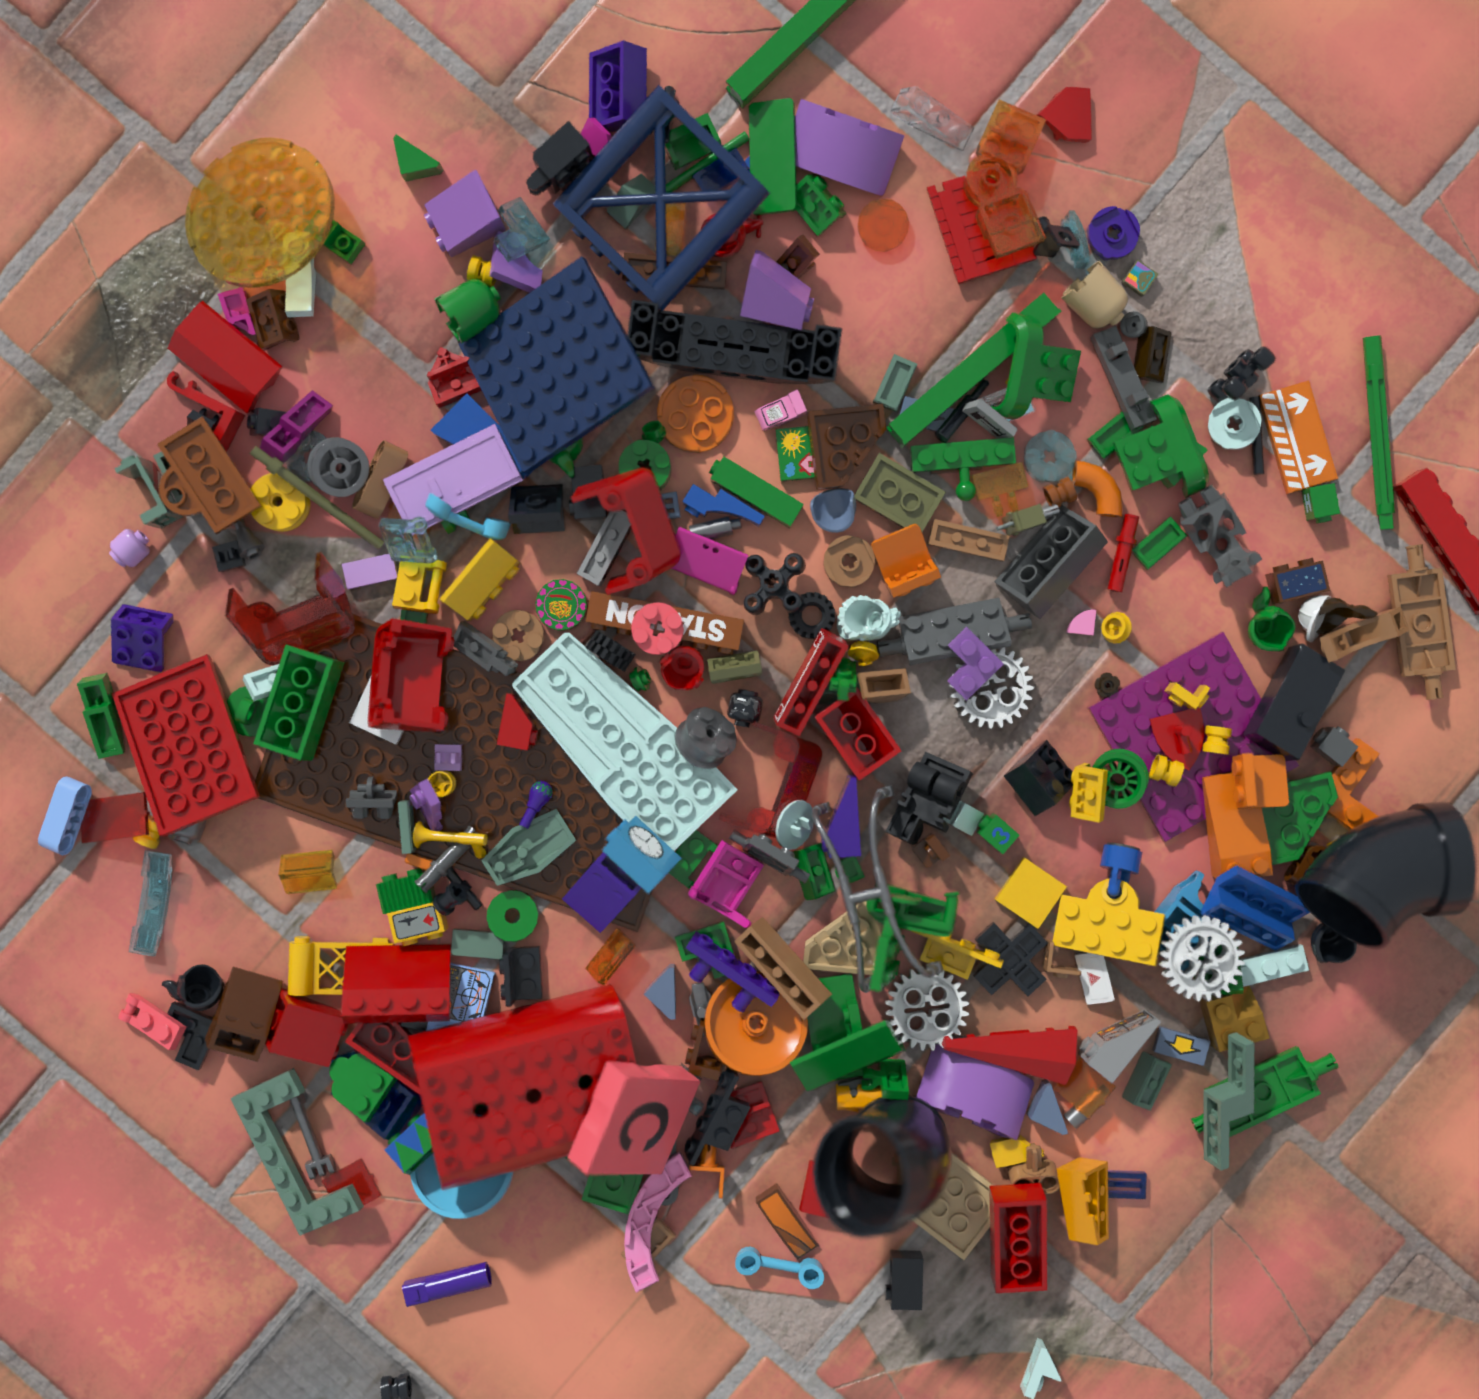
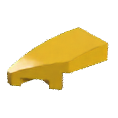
[990,1135,1045,1168]

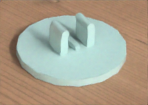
[775,800,814,850]

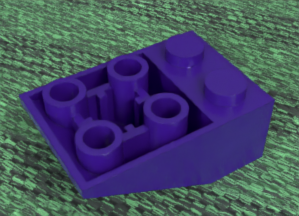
[562,852,642,933]

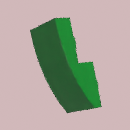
[305,210,366,264]

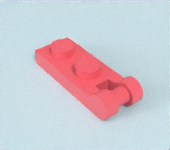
[118,993,186,1050]

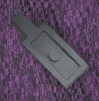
[454,621,519,676]

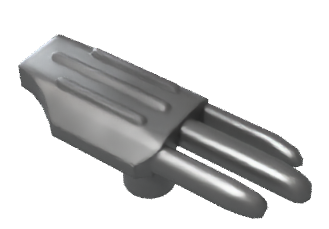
[689,982,711,1037]

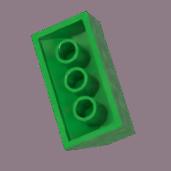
[253,645,345,761]

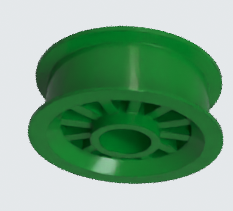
[1092,749,1149,809]

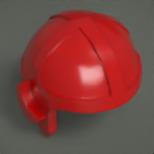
[659,646,705,690]

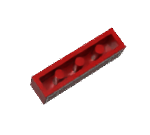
[773,628,848,737]

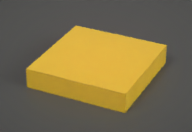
[995,857,1067,929]

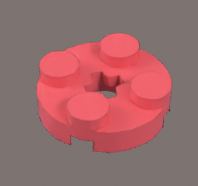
[631,602,684,655]

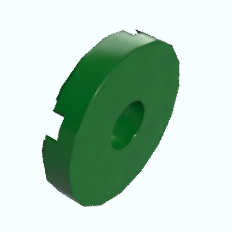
[486,890,538,942]

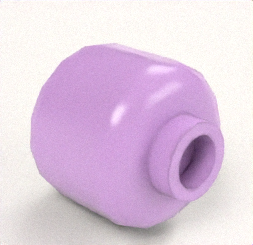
[109,529,150,567]

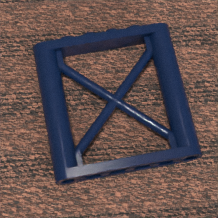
[553,85,771,311]

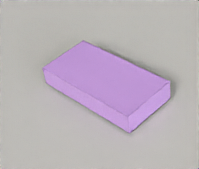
[342,553,398,590]

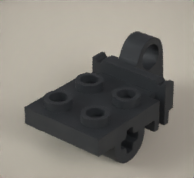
[885,752,973,845]

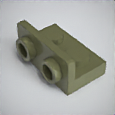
[707,650,762,684]

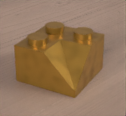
[1199,986,1270,1052]

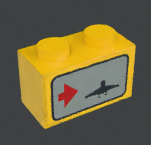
[387,902,449,946]

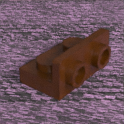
[246,289,300,350]

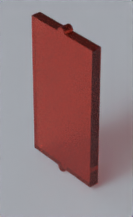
[81,792,150,843]

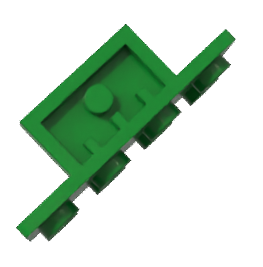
[807,973,863,1080]

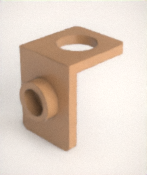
[1042,939,1082,978]

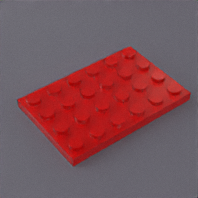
[112,654,260,837]

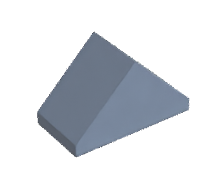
[644,964,676,1020]
[1026,1079,1068,1135]

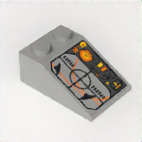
[1078,1010,1161,1083]

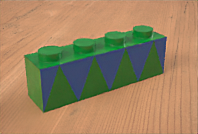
[384,1102,486,1175]

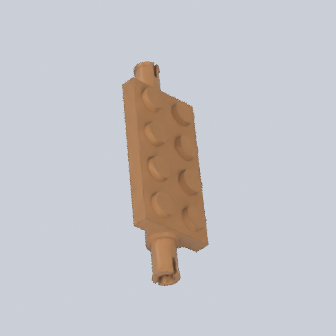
[1387,544,1456,700]

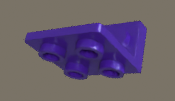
[111,604,173,672]

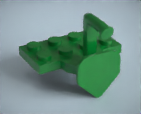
[866,889,960,991]

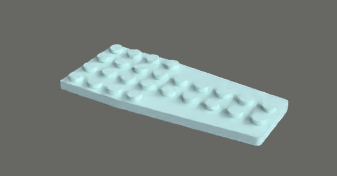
[513,633,738,851]

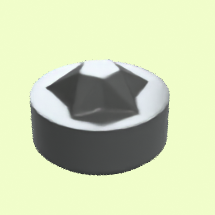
[1120,311,1148,338]

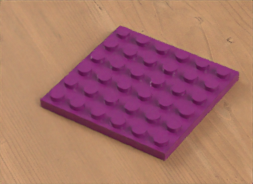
[1088,632,1299,842]

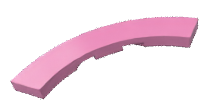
[624,1151,692,1293]

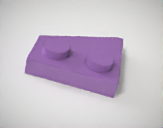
[409,779,443,831]

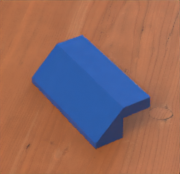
[1201,865,1310,951]

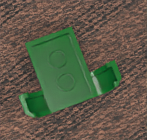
[991,313,1081,420]
[1113,394,1209,498]

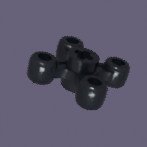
[1207,346,1276,402]
[743,553,806,615]

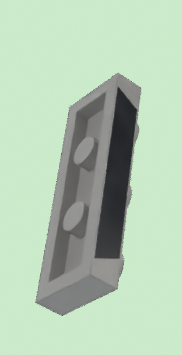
[577,510,632,586]

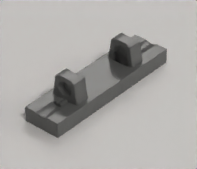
[1090,326,1157,431]

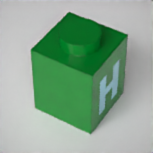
[1301,483,1340,524]

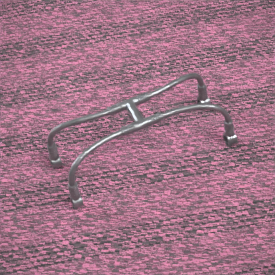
[812,785,943,993]

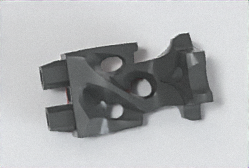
[1179,484,1262,587]

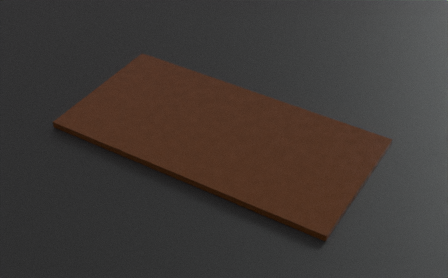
[255,602,653,932]

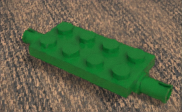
[1191,1046,1339,1137]

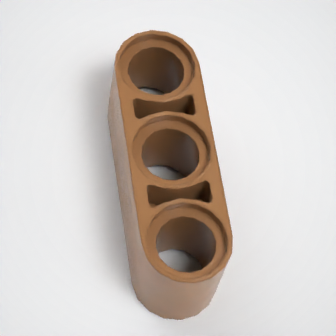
[352,440,408,519]

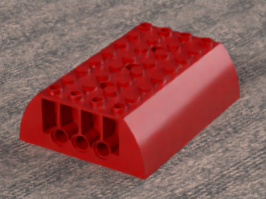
[408,984,636,1191]

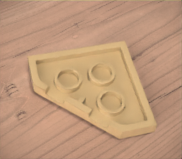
[803,901,884,975]

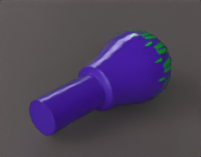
[519,781,553,829]

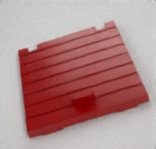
[927,163,1037,284]

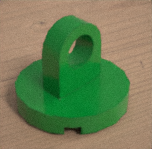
[227,686,268,737]

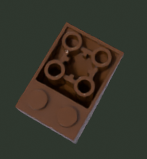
[205,966,283,1062]

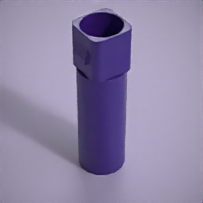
[402,1261,492,1307]

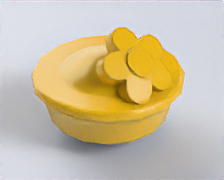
[1101,612,1132,644]
[847,641,879,666]

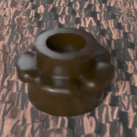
[1095,673,1120,698]

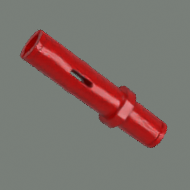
[1107,514,1139,593]

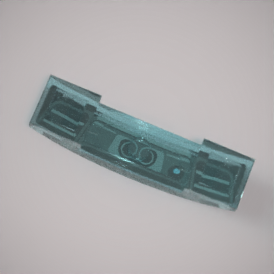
[128,850,172,956]

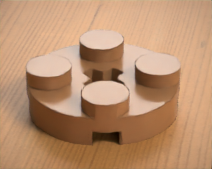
[823,535,875,587]
[492,610,545,661]

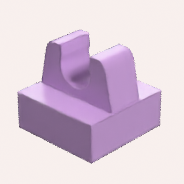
[434,744,462,771]

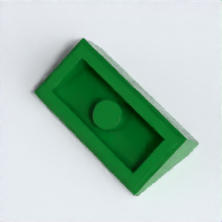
[792,843,836,900]

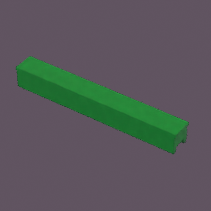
[726,0,856,109]
[886,293,1061,449]

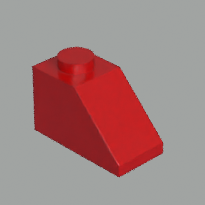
[497,693,538,751]

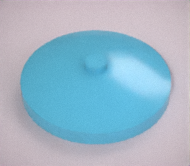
[410,1113,514,1219]

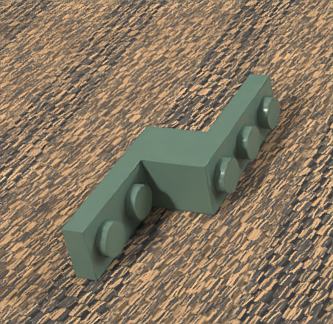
[1203,1032,1255,1171]

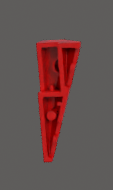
[942,1026,1078,1085]

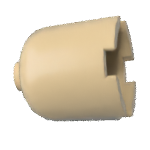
[1061,261,1128,328]

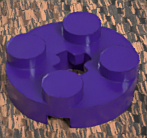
[1087,206,1140,260]

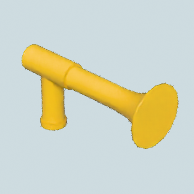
[413,821,488,859]

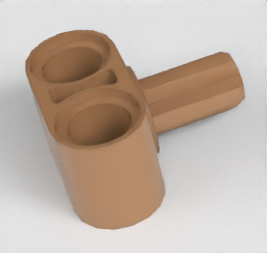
[1008,1143,1060,1195]

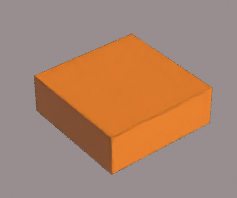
[404,853,435,870]

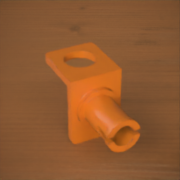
[689,1144,724,1199]

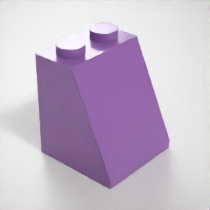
[424,170,506,257]
[740,250,814,330]

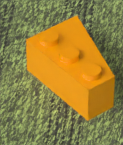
[1056,1157,1109,1245]

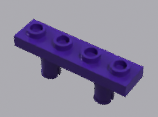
[686,931,780,1012]

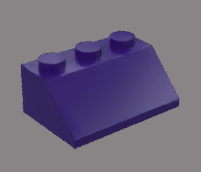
[589,40,647,132]

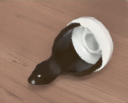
[1298,595,1378,642]

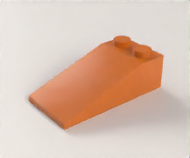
[1202,772,1273,879]

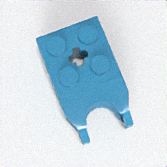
[1155,870,1212,971]

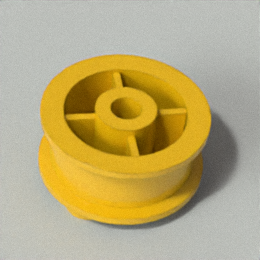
[251,473,311,532]

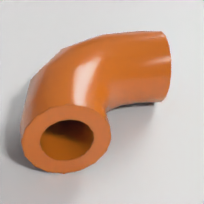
[1072,461,1123,517]

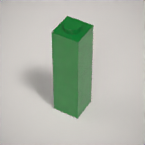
[709,456,804,529]

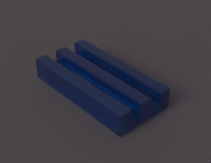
[1108,1170,1147,1199]

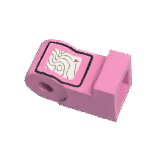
[755,389,807,431]

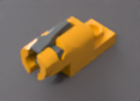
[836,1077,882,1112]

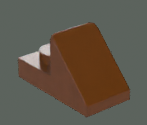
[776,235,820,279]

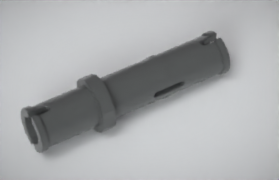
[415,825,479,893]

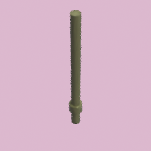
[250,446,384,550]

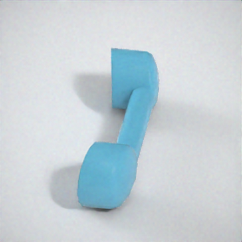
[425,493,511,540]
[735,1247,824,1289]

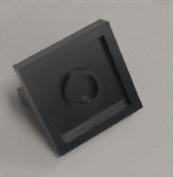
[508,484,565,534]

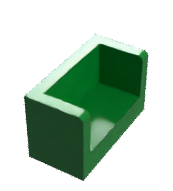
[665,113,721,170]

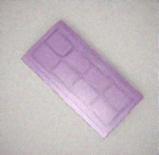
[383,424,523,536]

